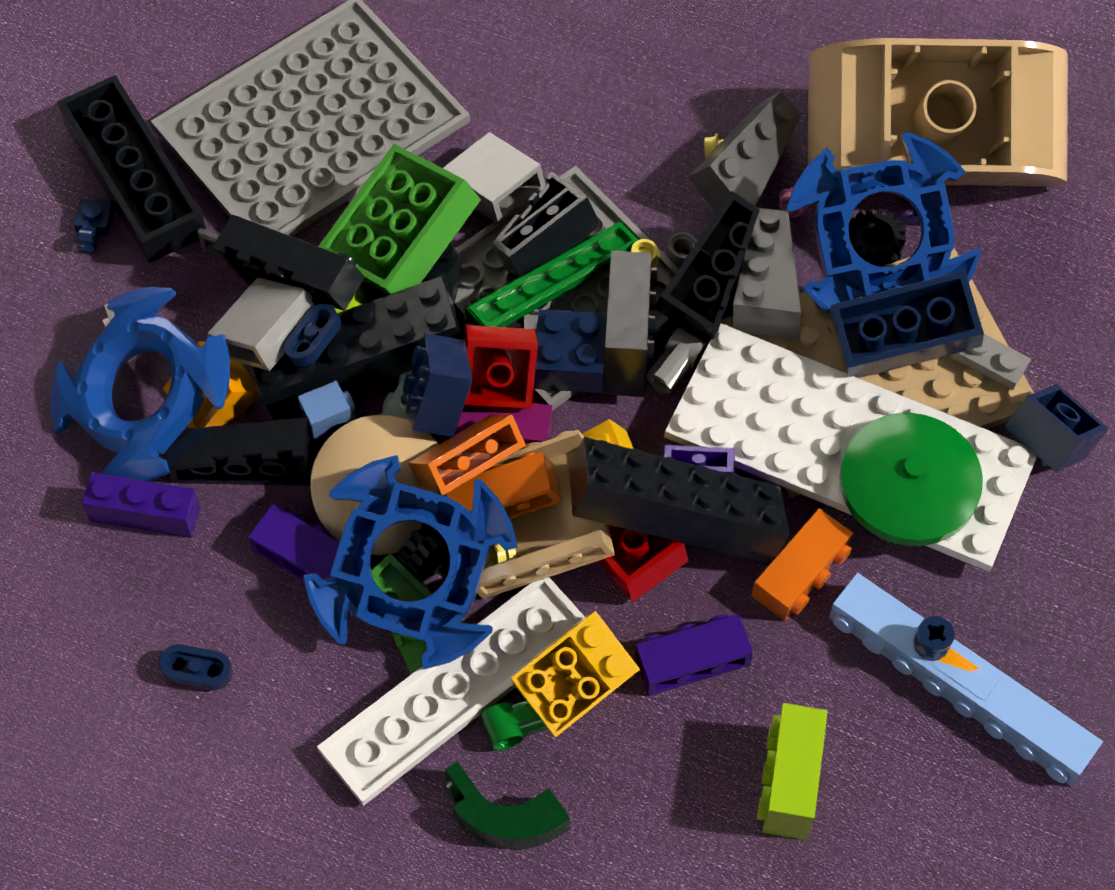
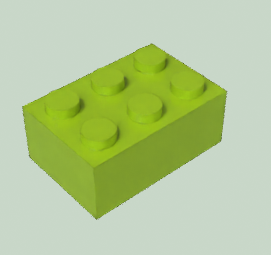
[756,703,828,840]

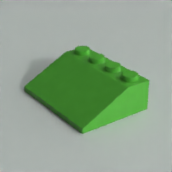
[318,144,481,296]

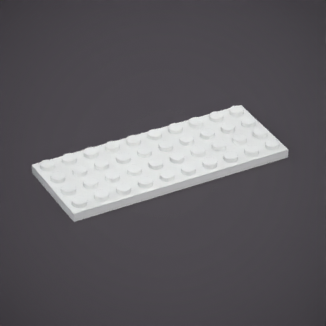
[664,323,1037,572]

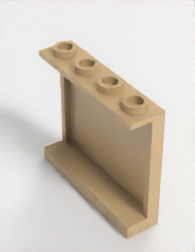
[477,430,615,599]

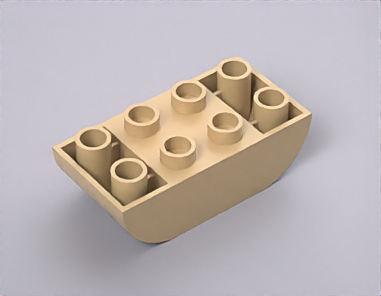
[808,38,1068,187]

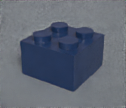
[534,309,607,393]
[403,333,472,437]
[1005,384,1109,472]

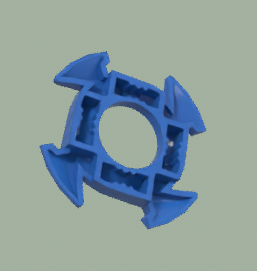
[787,132,981,315]
[50,287,230,481]
[303,455,518,669]

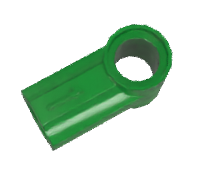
[481,701,548,750]

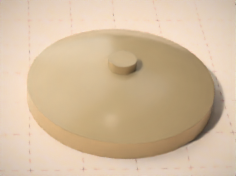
[310,415,447,556]

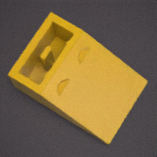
[510,611,640,738]

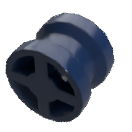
[913,616,955,661]

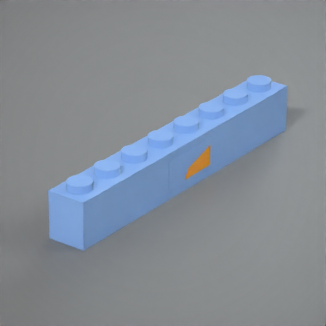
[829,572,1103,787]

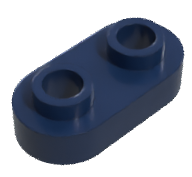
[284,304,341,366]
[159,644,233,690]

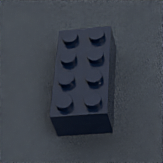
[830,270,984,378]

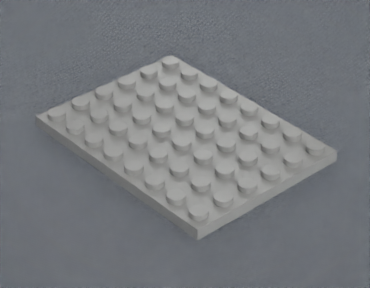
[151,0,470,236]

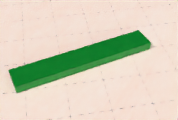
[465,221,638,327]

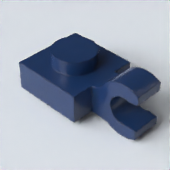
[74,199,114,254]

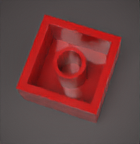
[464,325,538,409]
[597,525,688,603]

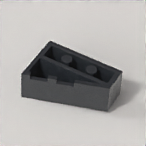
[492,171,601,279]

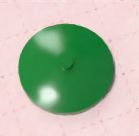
[839,413,983,546]

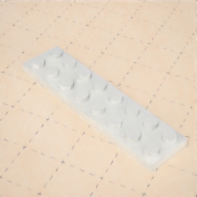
[317,577,584,806]

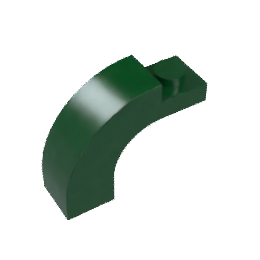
[443,761,570,850]

